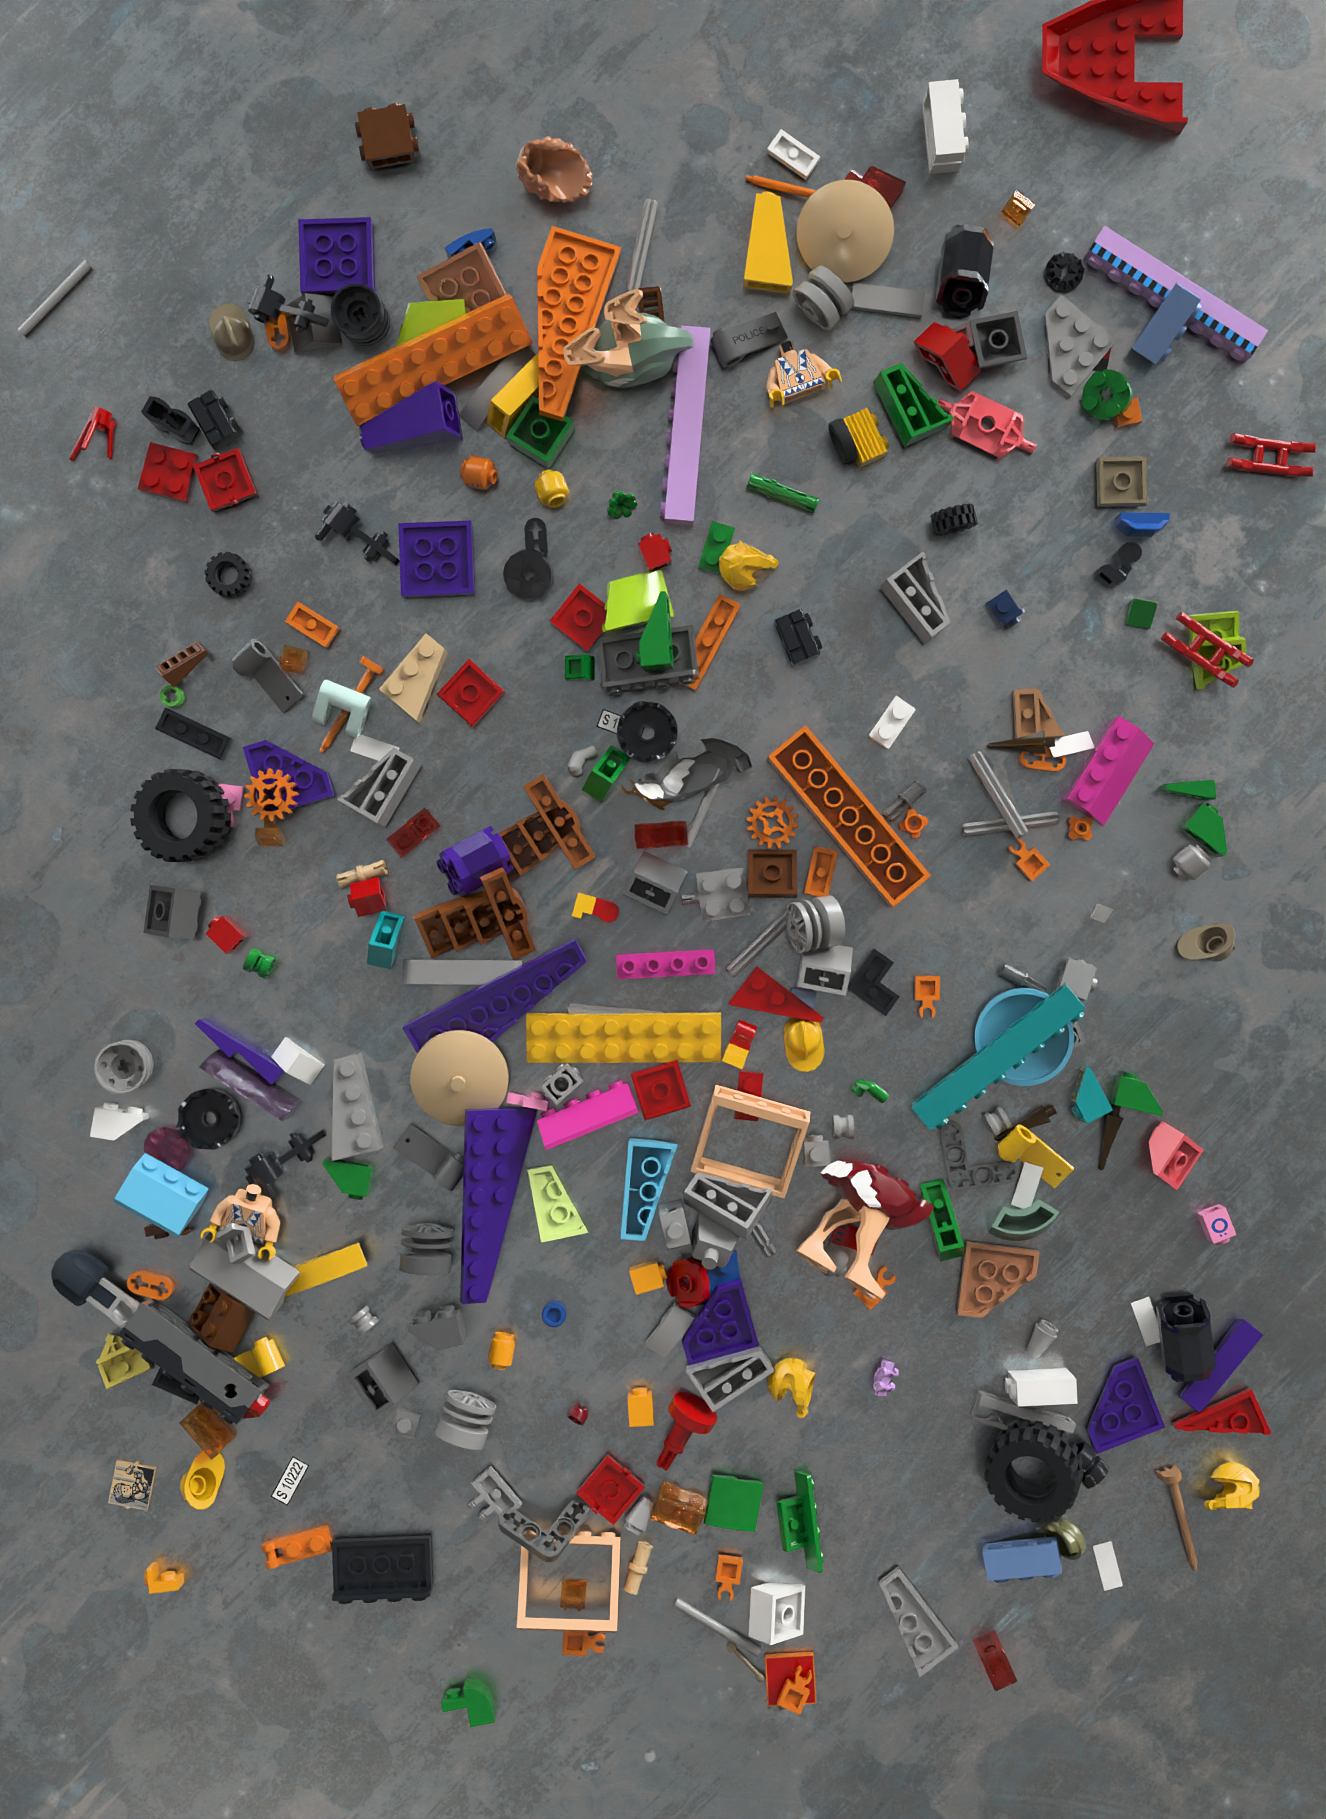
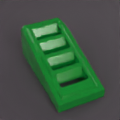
[1160,780,1216,801]

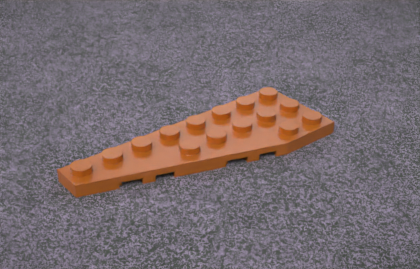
[537,226,621,422]

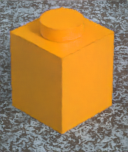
[629,1259,667,1295]
[628,1387,654,1427]

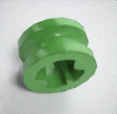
[160,685,184,708]

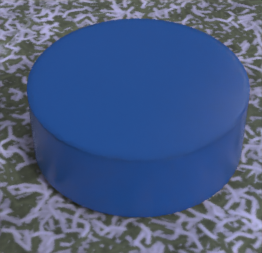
[542,1301,567,1327]

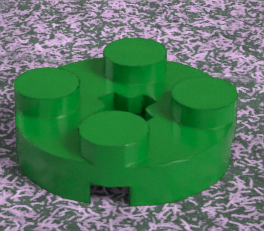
[1082,369,1133,420]

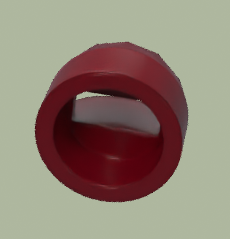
[567,1404,588,1426]

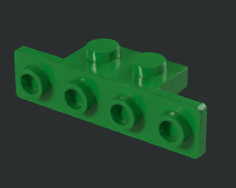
[776,1471,824,1573]

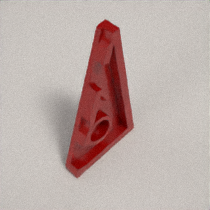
[729,966,825,1023]
[1172,1388,1272,1435]

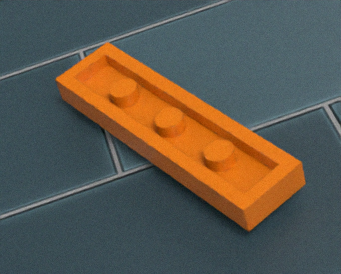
[684,593,741,691]

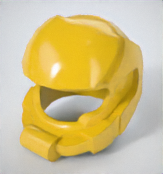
[719,540,779,591]
[767,1357,816,1418]
[1204,1462,1260,1510]

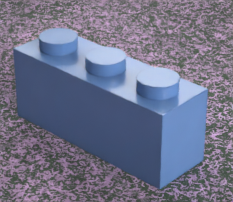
[1132,282,1202,364]
[982,1536,1063,1583]

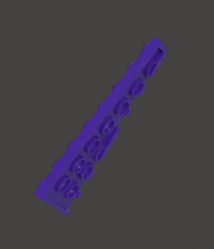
[402,938,587,1053]
[460,1107,537,1304]

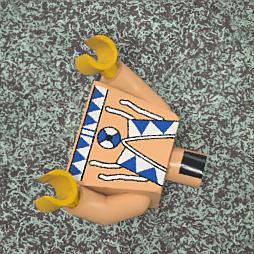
[766,341,842,407]
[201,1184,280,1260]

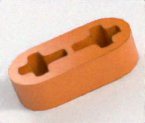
[265,314,291,352]
[1018,748,1066,772]
[127,1270,175,1300]

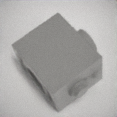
[1056,958,1098,1001]
[541,1063,583,1105]

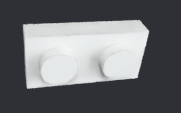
[767,129,820,180]
[868,696,916,750]

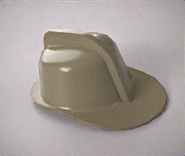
[209,304,254,361]
[1177,922,1236,962]

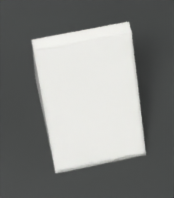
[1090,904,1114,924]

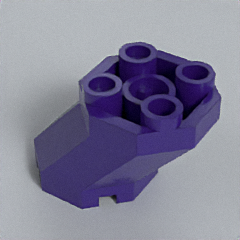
[436,826,513,897]

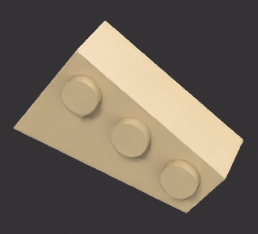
[379,633,448,723]

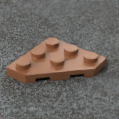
[416,242,506,313]
[956,1241,1039,1318]

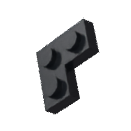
[847,948,900,1016]

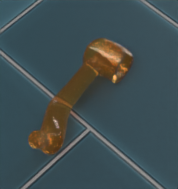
[622,780,674,810]

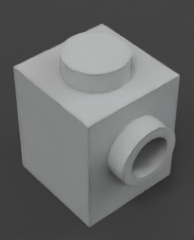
[802,1135,830,1167]

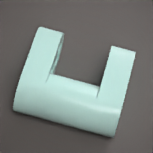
[312,680,372,739]

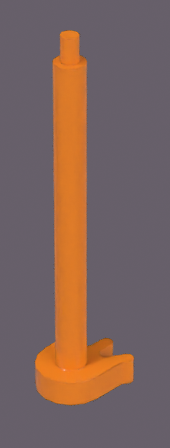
[745,175,816,198]
[319,656,384,753]

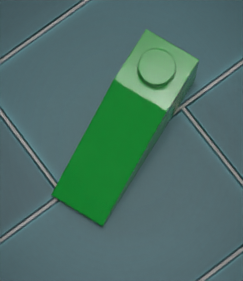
[636,591,674,672]
[920,1179,964,1262]

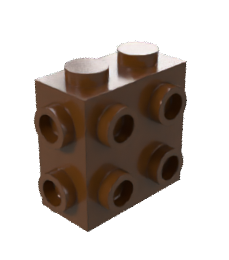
[355,103,419,170]

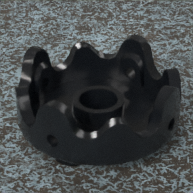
[617,701,678,763]
[176,1088,240,1150]

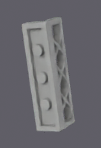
[970,1390,1076,1435]

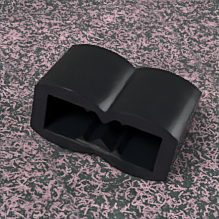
[141,396,199,443]

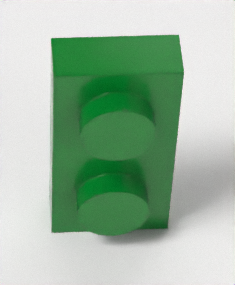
[698,521,735,576]

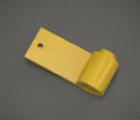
[998,1125,1074,1189]
[234,1336,285,1390]

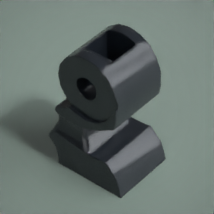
[1094,542,1142,588]

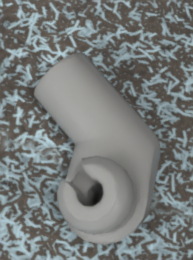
[567,746,597,777]

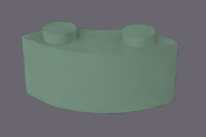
[990,1199,1059,1241]

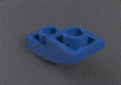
[445,228,496,258]

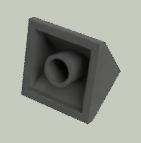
[286,293,342,354]

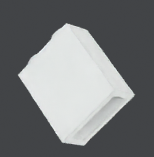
[1005,1368,1078,1407]

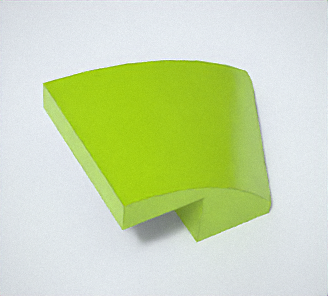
[396,299,465,346]
[602,570,674,632]
[1189,611,1246,690]

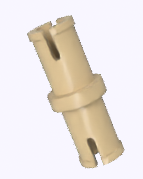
[336,860,388,889]
[623,1541,653,1595]

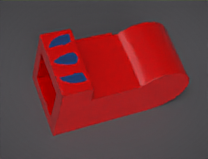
[830,1223,879,1255]

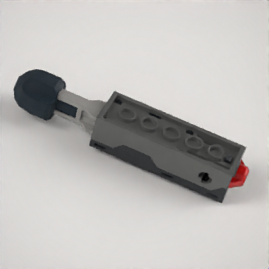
[51,1250,270,1425]

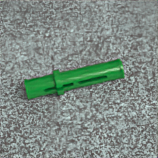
[746,473,819,513]

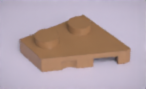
[1013,689,1064,739]

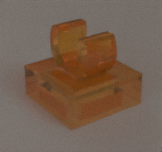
[1001,190,1035,227]
[279,645,309,675]
[255,818,284,847]
[560,1581,587,1611]

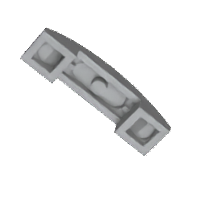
[459,346,536,432]

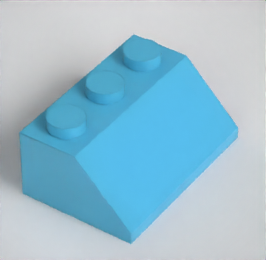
[113,1153,209,1238]

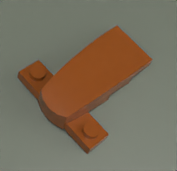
[498,774,596,884]
[413,867,536,960]

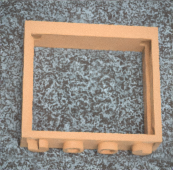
[690,1085,810,1199]
[517,1530,620,1633]

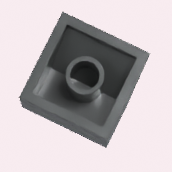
[143,885,201,940]

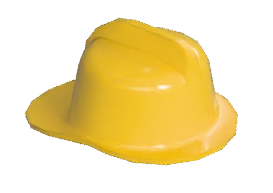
[783,1017,824,1072]
[180,1449,225,1510]

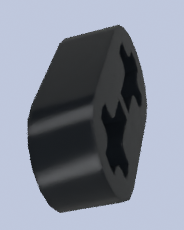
[524,518,548,559]

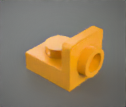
[144,1562,185,1594]

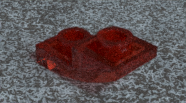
[386,807,440,859]

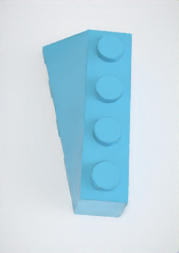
[621,1138,678,1241]

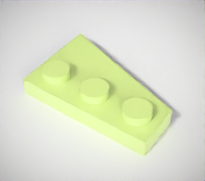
[527,1165,589,1243]

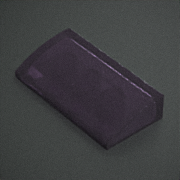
[199,1049,302,1121]

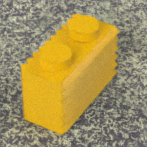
[842,408,889,468]

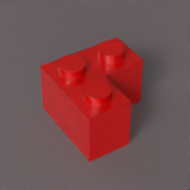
[913,322,981,391]

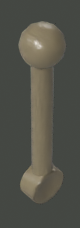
[727,1641,766,1682]

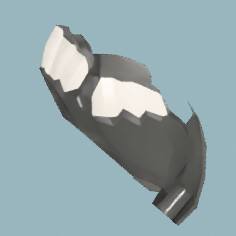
[634,738,752,801]

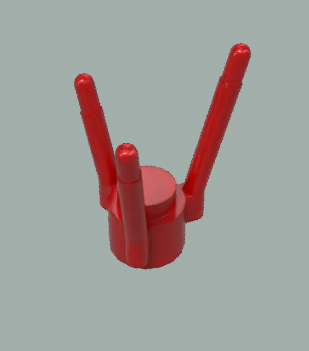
[69,407,116,461]

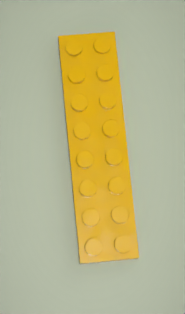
[526,1012,721,1063]

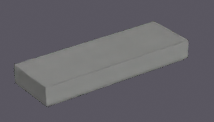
[851,282,925,318]

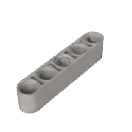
[403,959,522,985]

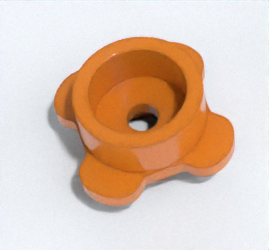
[899,809,928,838]
[1068,816,1093,841]

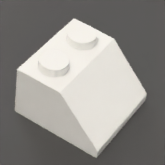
[749,1583,805,1645]

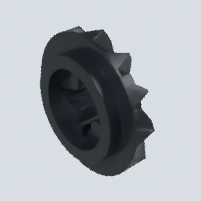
[1045,251,1085,291]

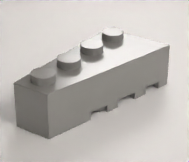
[332,1052,384,1161]

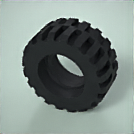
[130,769,231,863]
[984,1420,1084,1523]

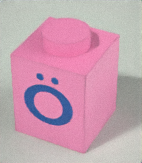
[1196,1204,1236,1245]

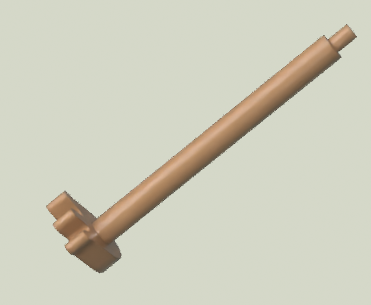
[1156,1465,1198,1571]

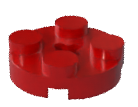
[666,1257,710,1308]

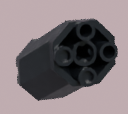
[936,224,994,318]
[1156,1292,1215,1382]

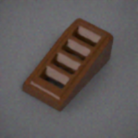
[638,286,665,322]
[154,641,208,687]

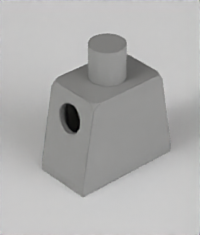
[658,1199,692,1250]
[692,1213,740,1269]

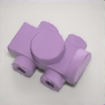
[873,1360,899,1396]

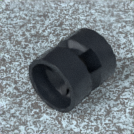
[1075,1441,1109,1489]

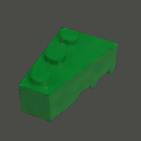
[873,363,954,447]

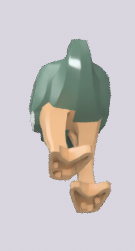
[563,289,693,389]

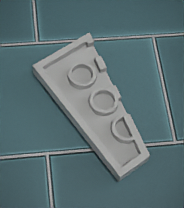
[879,1567,959,1677]

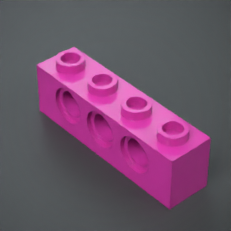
[616,949,715,979]

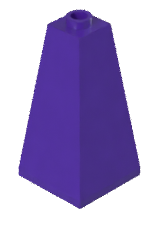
[360,381,463,454]

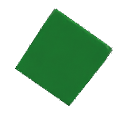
[1126,599,1157,629]
[565,654,595,680]

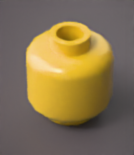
[534,470,569,508]

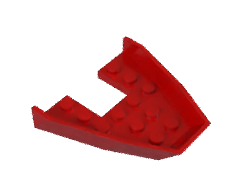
[1042,0,1188,134]

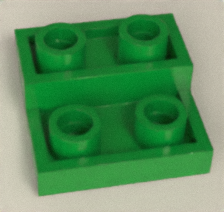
[703,1474,764,1532]

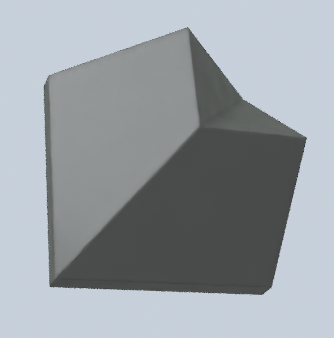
[969,311,1027,369]

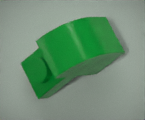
[441,1679,497,1727]

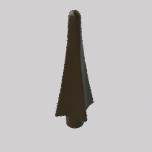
[987,731,1055,754]
[1099,1104,1124,1170]
[994,1105,1057,1141]

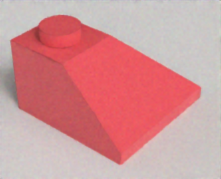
[1148,1121,1204,1190]

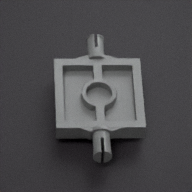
[682,867,750,922]

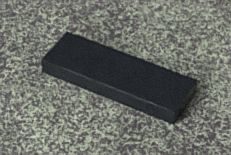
[155,707,232,760]

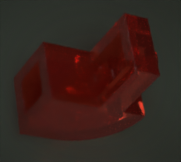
[634,821,688,850]

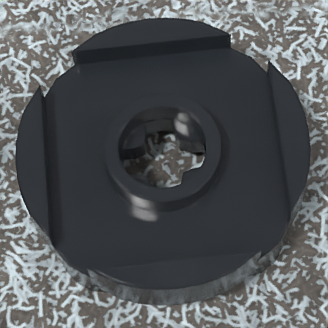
[503,549,553,599]

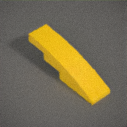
[284,1242,367,1297]

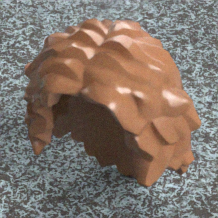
[516,136,593,203]

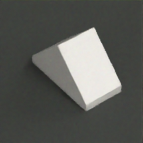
[271,1037,325,1085]

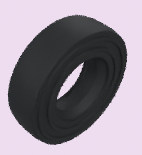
[828,418,857,463]

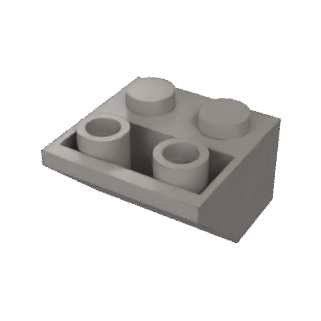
[796,945,853,996]

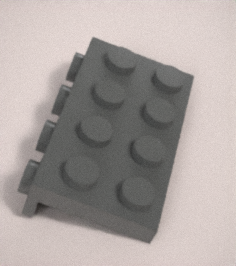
[597,625,700,695]

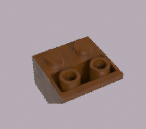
[188,1283,255,1352]

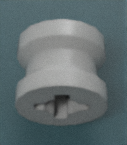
[983,1106,1012,1137]
[832,1115,854,1139]
[348,1305,379,1336]

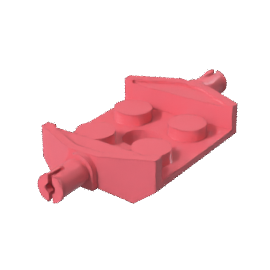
[937,391,1036,461]

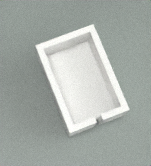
[922,79,969,174]

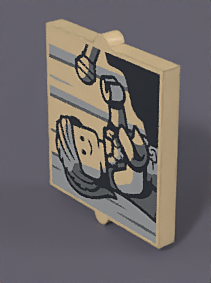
[108,1460,157,1511]

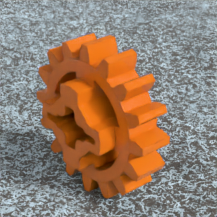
[244,768,299,822]
[746,796,799,849]

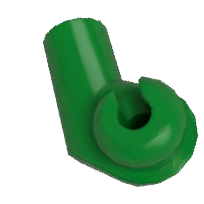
[851,1080,889,1103]

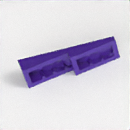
[195,1018,286,1085]
[1179,1319,1263,1413]

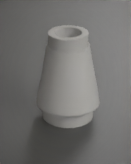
[1026,1320,1058,1358]
[623,1496,654,1536]

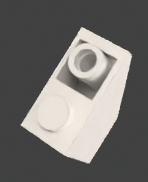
[90,1102,149,1141]

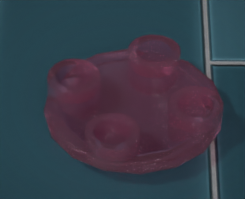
[143,1127,190,1171]

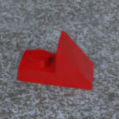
[734,1070,764,1122]

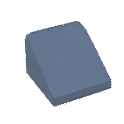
[790,987,816,1009]

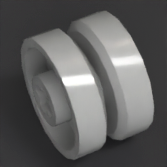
[793,265,855,330]

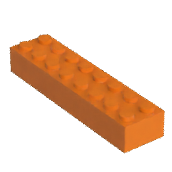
[333,294,533,426]
[767,725,931,908]

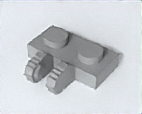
[466,1466,522,1521]

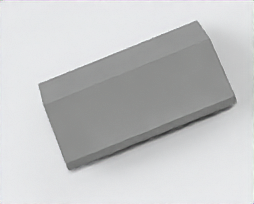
[189,1226,300,1321]

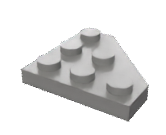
[1044,295,1117,398]

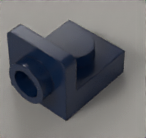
[985,590,1025,628]

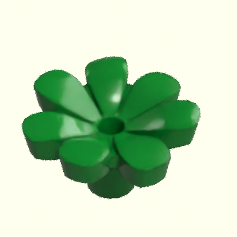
[607,491,637,519]

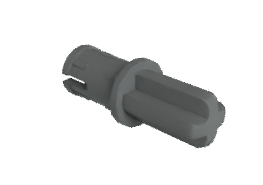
[884,780,927,822]
[999,963,1047,993]

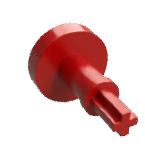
[656,1392,717,1471]

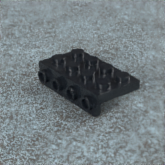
[332,1535,433,1604]

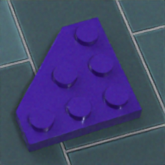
[243,740,335,811]
[682,1278,759,1365]
[1086,1357,1165,1454]

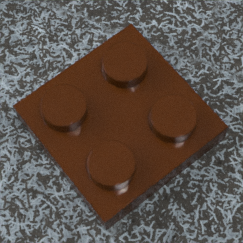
[748,849,797,898]

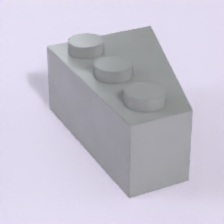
[684,1173,773,1240]

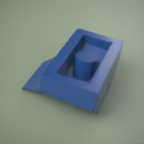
[1115,512,1170,537]

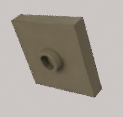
[1096,456,1147,507]

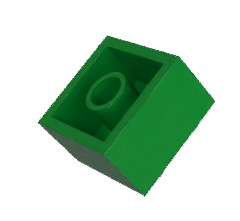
[506,395,575,469]

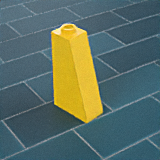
[743,192,793,294]
[486,353,539,439]

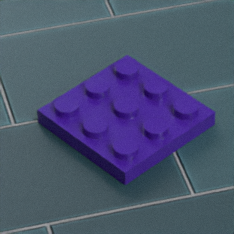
[298,217,374,295]
[398,520,475,597]

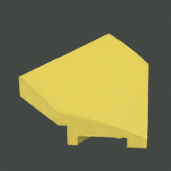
[96,1333,153,1389]

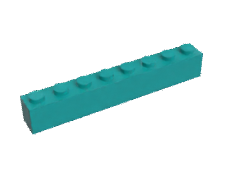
[912,983,1086,1131]

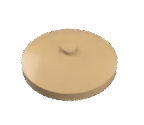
[797,180,894,283]
[410,1030,509,1126]

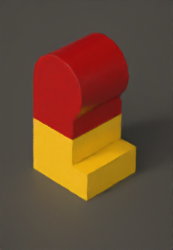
[572,893,619,923]
[721,1019,757,1069]

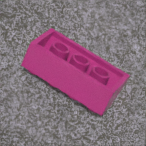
[1062,716,1154,826]
[537,1080,639,1150]

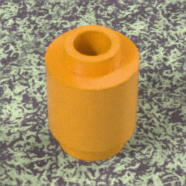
[487,1332,515,1370]

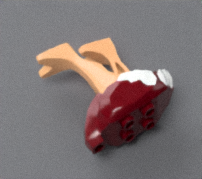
[796,1159,934,1300]

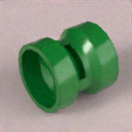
[243,948,276,979]

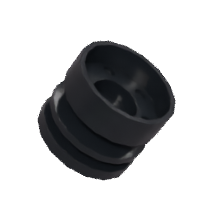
[331,284,389,345]

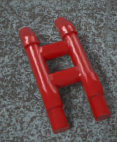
[1226,433,1317,477]
[1161,611,1254,688]

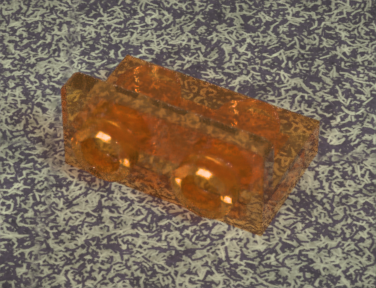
[179,1403,236,1460]
[650,1482,708,1536]

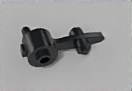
[247,274,329,333]
[315,501,399,566]
[244,1130,326,1201]

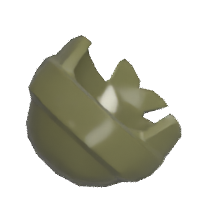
[1035,1519,1086,1560]

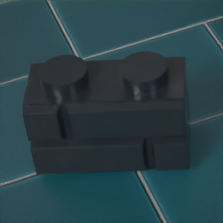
[187,390,240,451]
[774,609,822,667]

